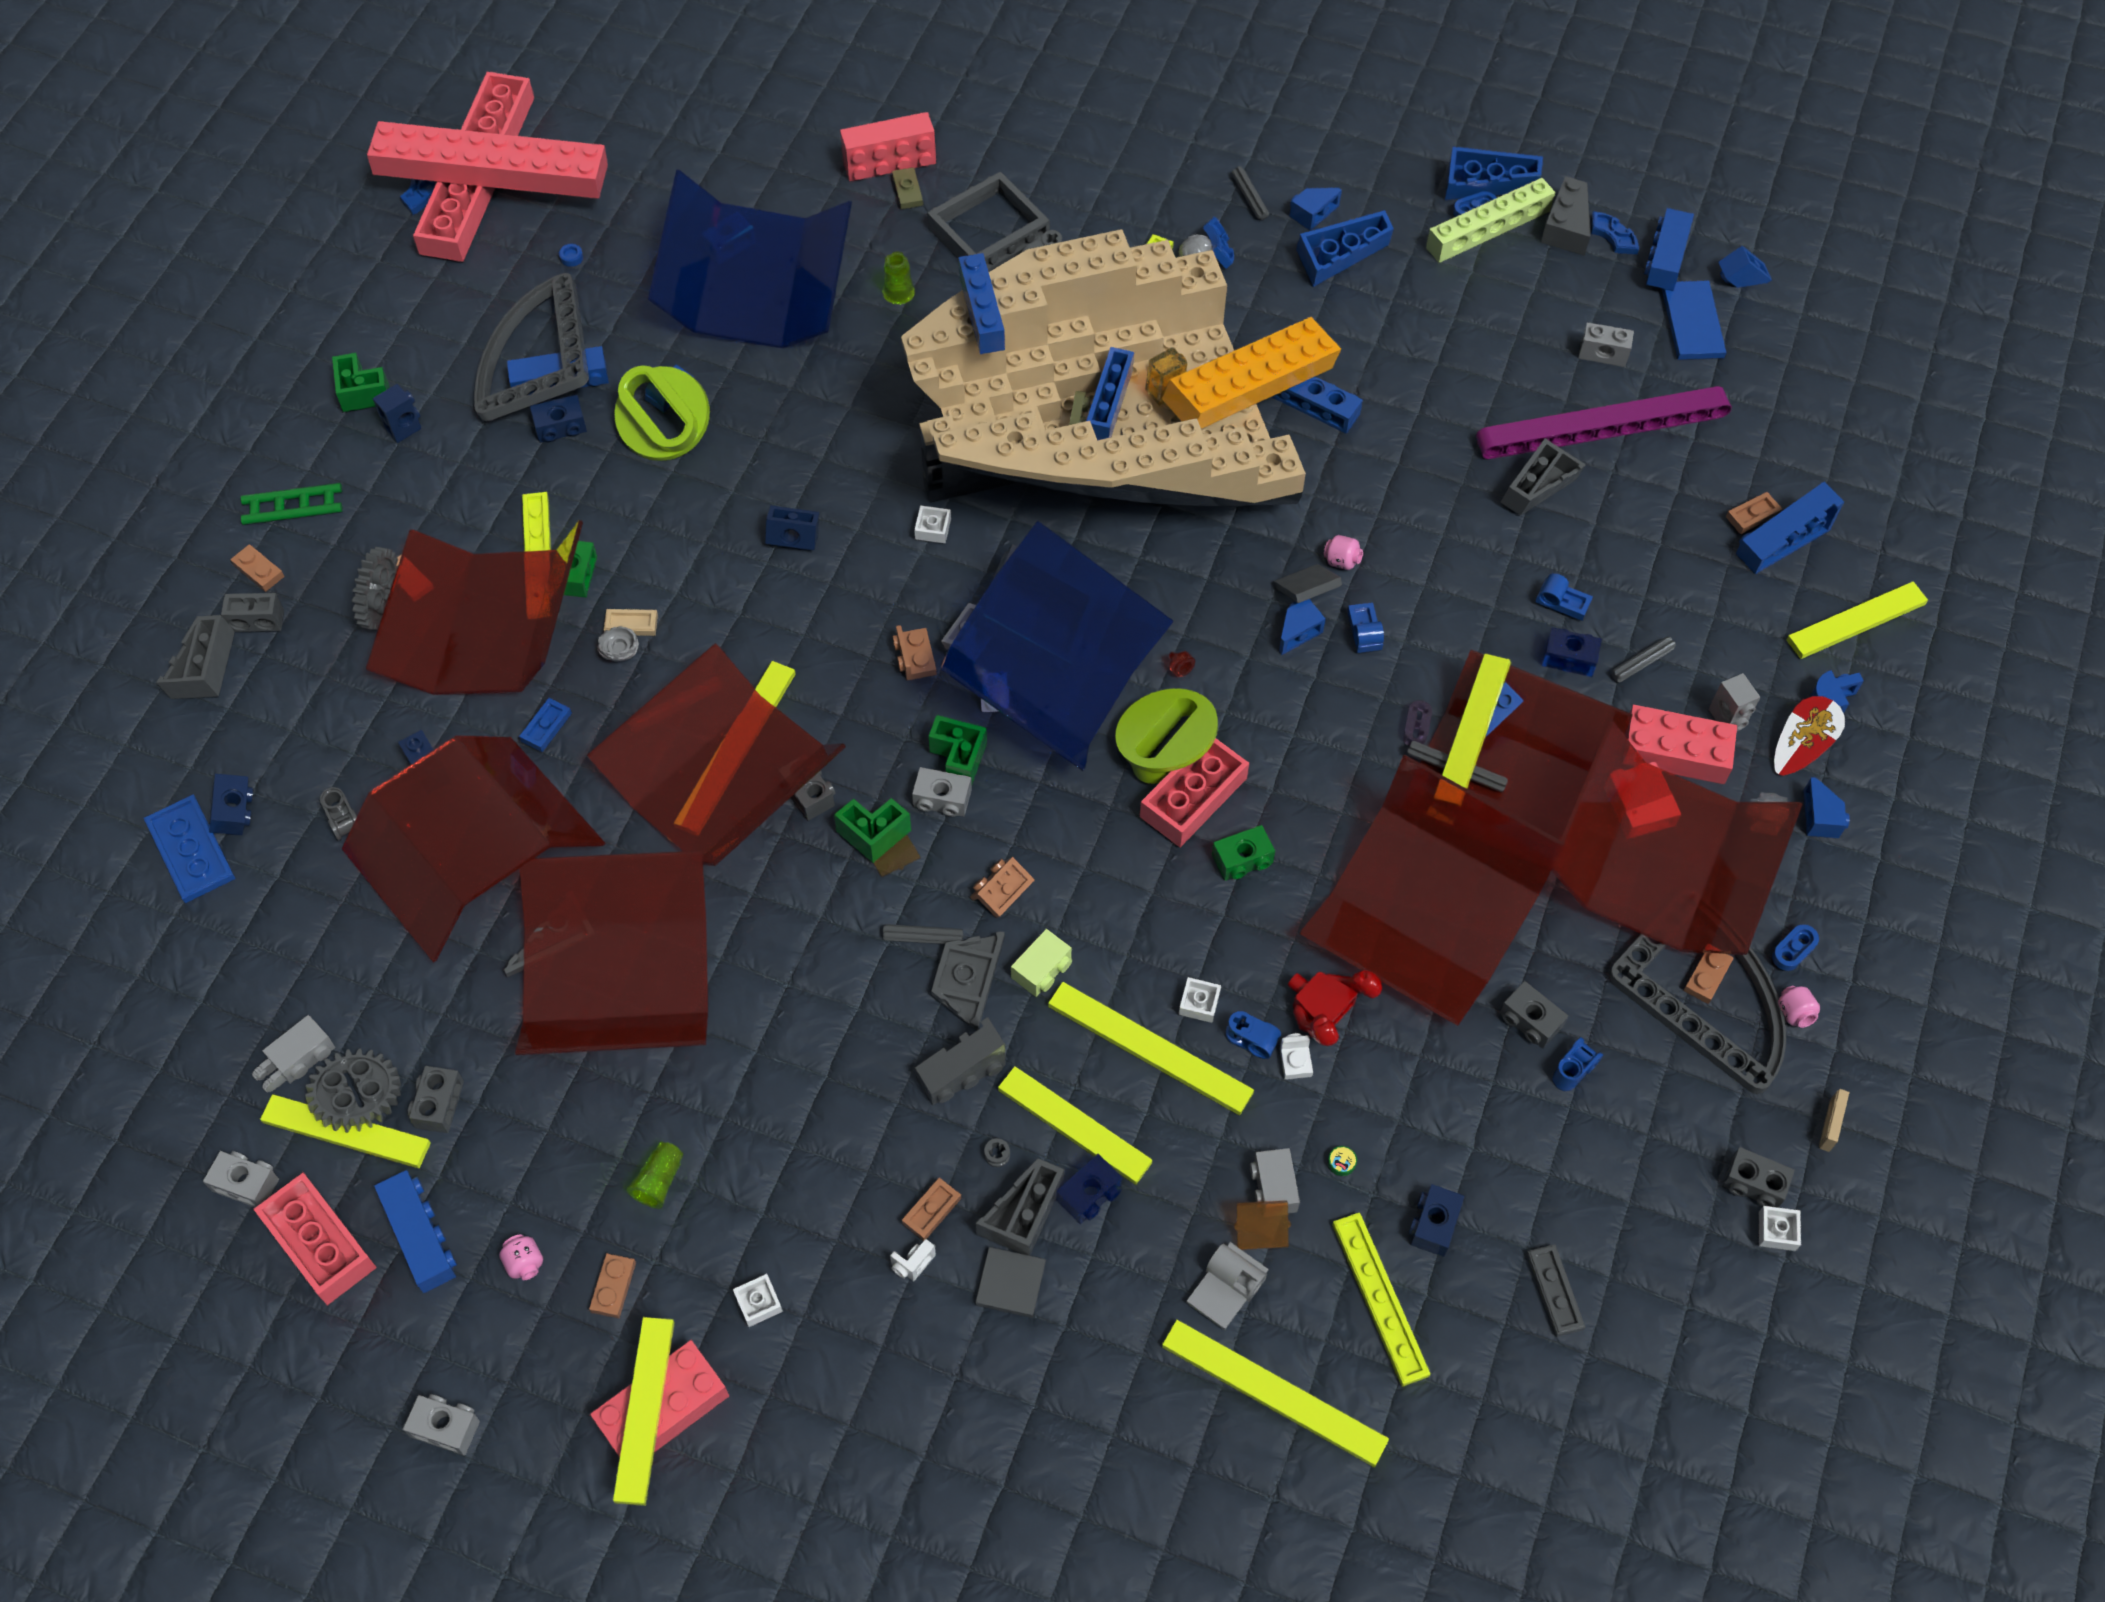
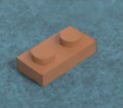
[1726,492,1782,534]
[230,544,285,592]
[1684,945,1734,1004]
[902,1178,962,1241]
[589,1253,636,1319]

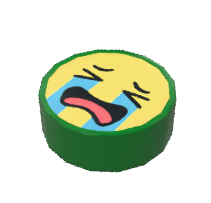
[1328,1146,1357,1176]

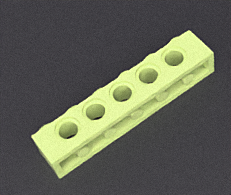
[1426,178,1555,263]

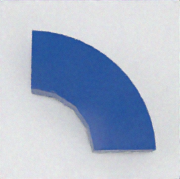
[400,179,436,215]
[1591,211,1639,255]
[1203,217,1234,269]

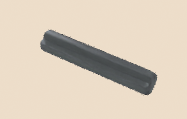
[1232,166,1269,221]
[1611,636,1676,683]
[883,924,963,944]

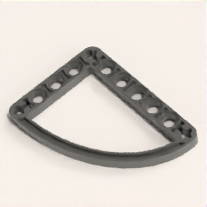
[474,273,589,421]
[1609,890,1786,1094]

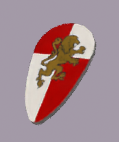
[1774,696,1845,776]

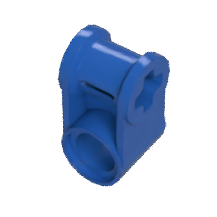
[1225,1011,1281,1059]
[1552,1037,1604,1091]

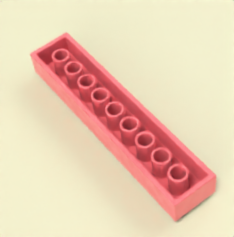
[413,72,534,262]
[367,121,608,199]

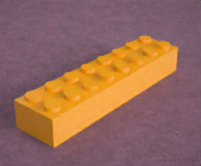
[1162,317,1341,429]

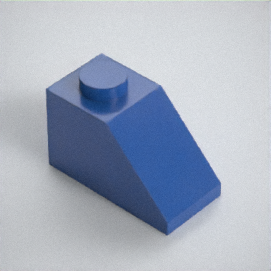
[1290,188,1342,231]
[1719,246,1772,288]
[1279,599,1326,655]
[1803,777,1850,838]

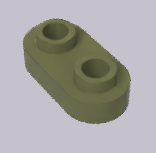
[1069,391,1090,425]

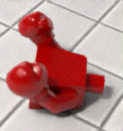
[1288,970,1382,1046]

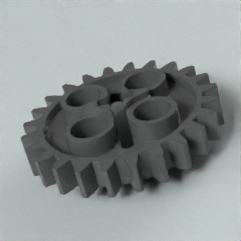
[352,547,400,630]
[305,1048,401,1133]

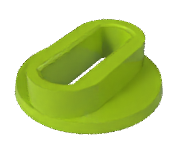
[615,366,710,461]
[1115,688,1218,784]

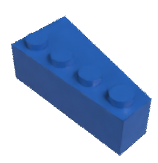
[1445,147,1543,200]
[1296,210,1394,287]
[1736,481,1844,574]

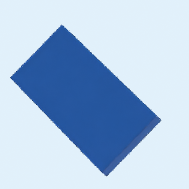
[1662,281,1726,360]
[144,794,236,903]

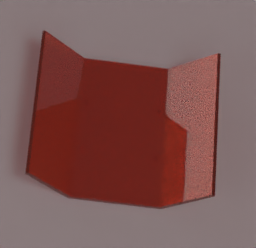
[366,520,583,695]
[587,643,846,866]
[1396,649,1633,875]
[1549,720,1803,955]
[342,736,605,963]
[1300,754,1565,1026]
[515,851,708,1055]

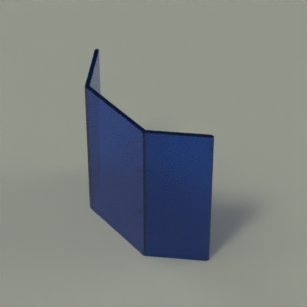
[648,169,852,348]
[941,521,1173,771]

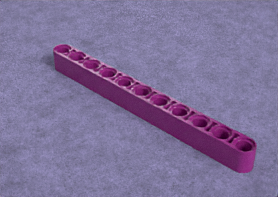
[1476,386,1732,459]

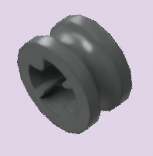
[984,1138,1010,1167]

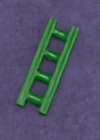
[241,483,343,525]

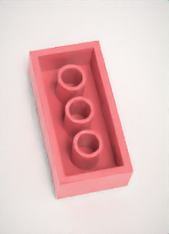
[840,112,936,182]
[1620,705,1737,785]
[1140,738,1249,848]
[254,1173,377,1305]
[590,1340,729,1457]

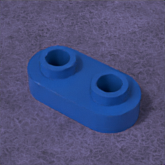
[1453,191,1496,217]
[1772,925,1819,971]

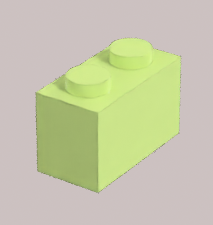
[1011,929,1072,997]

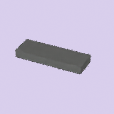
[1526,1245,1586,1337]

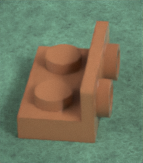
[892,625,937,680]
[970,857,1034,918]

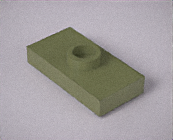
[892,167,923,209]

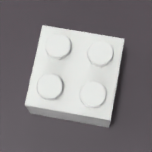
[915,506,951,543]
[1179,977,1221,1023]
[1759,1206,1801,1251]
[733,1274,783,1327]

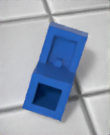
[1810,670,1864,714]

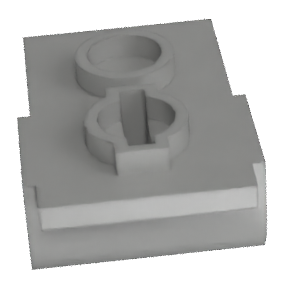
[1186,1242,1269,1330]

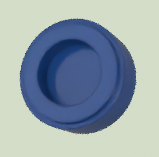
[559,244,583,267]

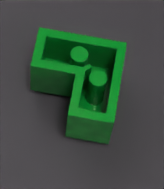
[332,353,390,412]
[929,715,987,784]
[834,798,911,863]

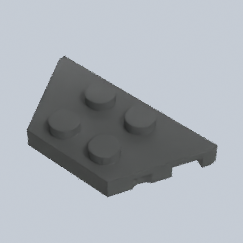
[931,931,1005,1030]

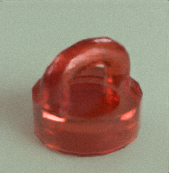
[1169,651,1195,677]

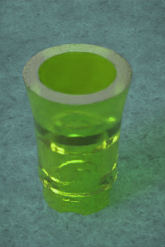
[883,252,915,304]
[627,1142,684,1209]

